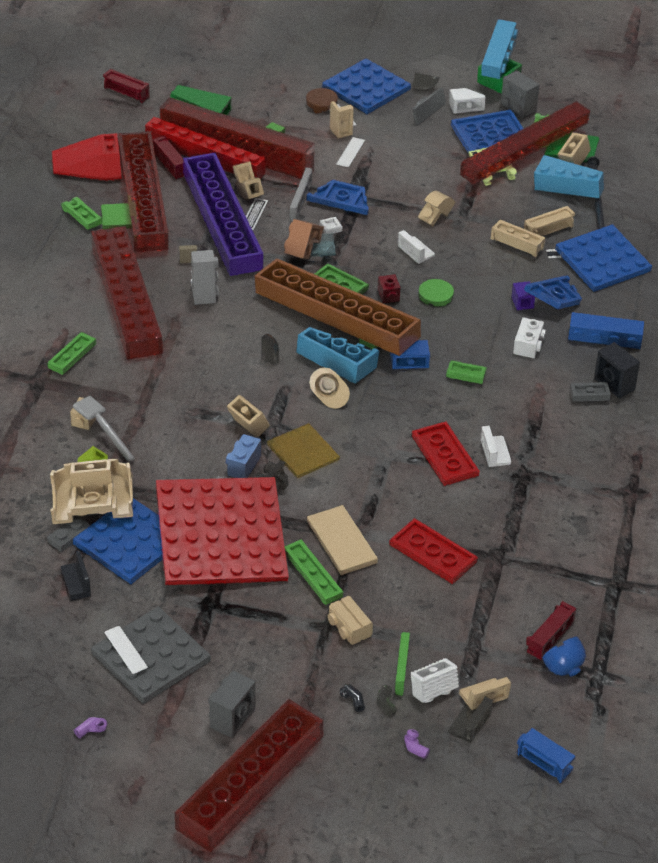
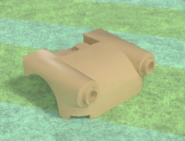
[50,459,133,524]

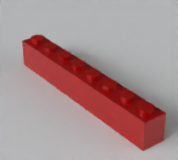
[145,117,265,179]

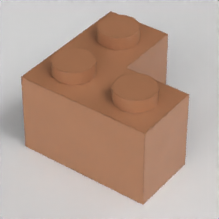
[284,219,324,259]

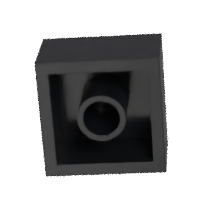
[594,342,640,399]

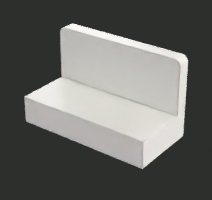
[398,230,435,264]
[481,426,511,467]

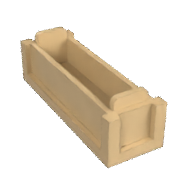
[524,206,575,236]
[491,220,545,257]

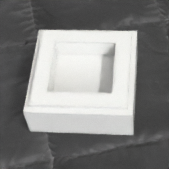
[320,217,342,235]

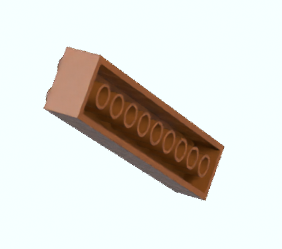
[254,259,421,356]

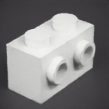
[513,318,546,358]

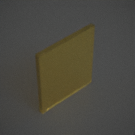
[267,423,340,478]

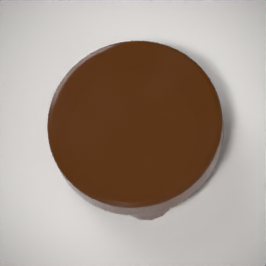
[306,88,338,114]

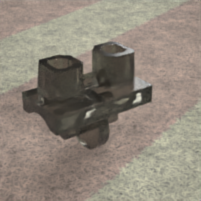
[254,460,289,490]

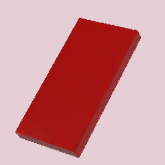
[412,421,480,486]
[389,518,478,584]

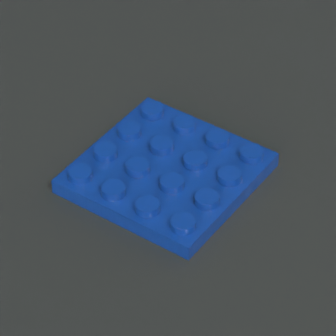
[322,59,411,114]
[451,110,535,156]
[555,224,652,292]
[73,498,163,584]

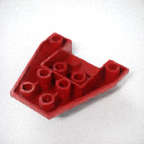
[52,133,122,181]

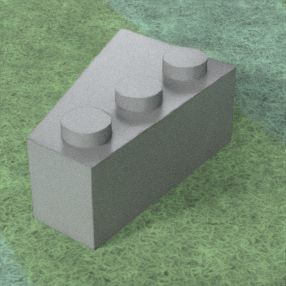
[190,250,219,305]

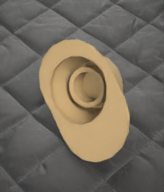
[309,367,350,409]

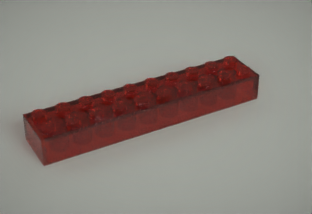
[160,97,315,179]
[118,131,169,252]
[91,226,163,360]

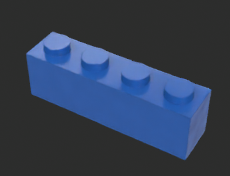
[568,312,644,349]

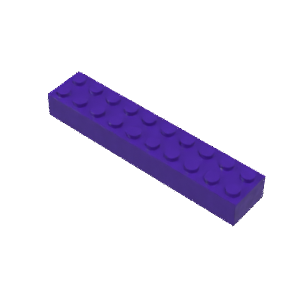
[183,153,263,276]

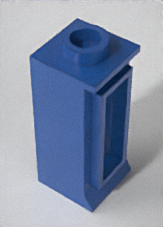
[517,728,575,783]

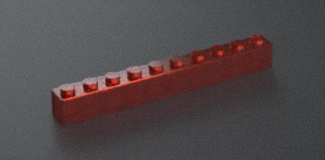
[460,101,590,185]

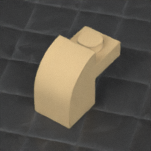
[233,162,264,199]
[418,191,456,226]

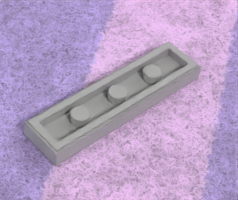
[290,168,312,221]

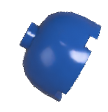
[542,637,586,677]

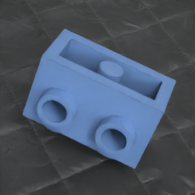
[226,434,261,478]

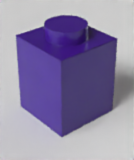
[511,281,535,310]

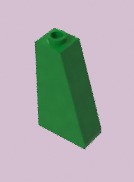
[170,85,232,128]

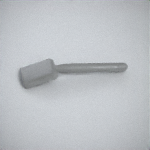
[73,396,135,463]

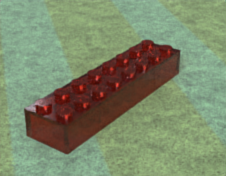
[174,699,324,853]

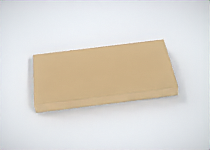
[307,505,378,575]

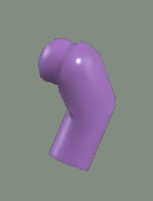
[74,717,107,738]
[404,729,430,759]

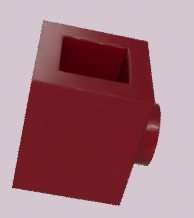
[377,274,401,304]

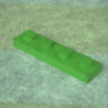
[285,540,343,605]

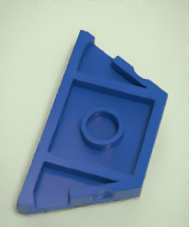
[306,180,369,215]
[524,275,582,309]

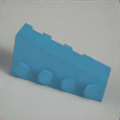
[482,19,518,79]
[534,155,604,198]
[296,327,379,383]

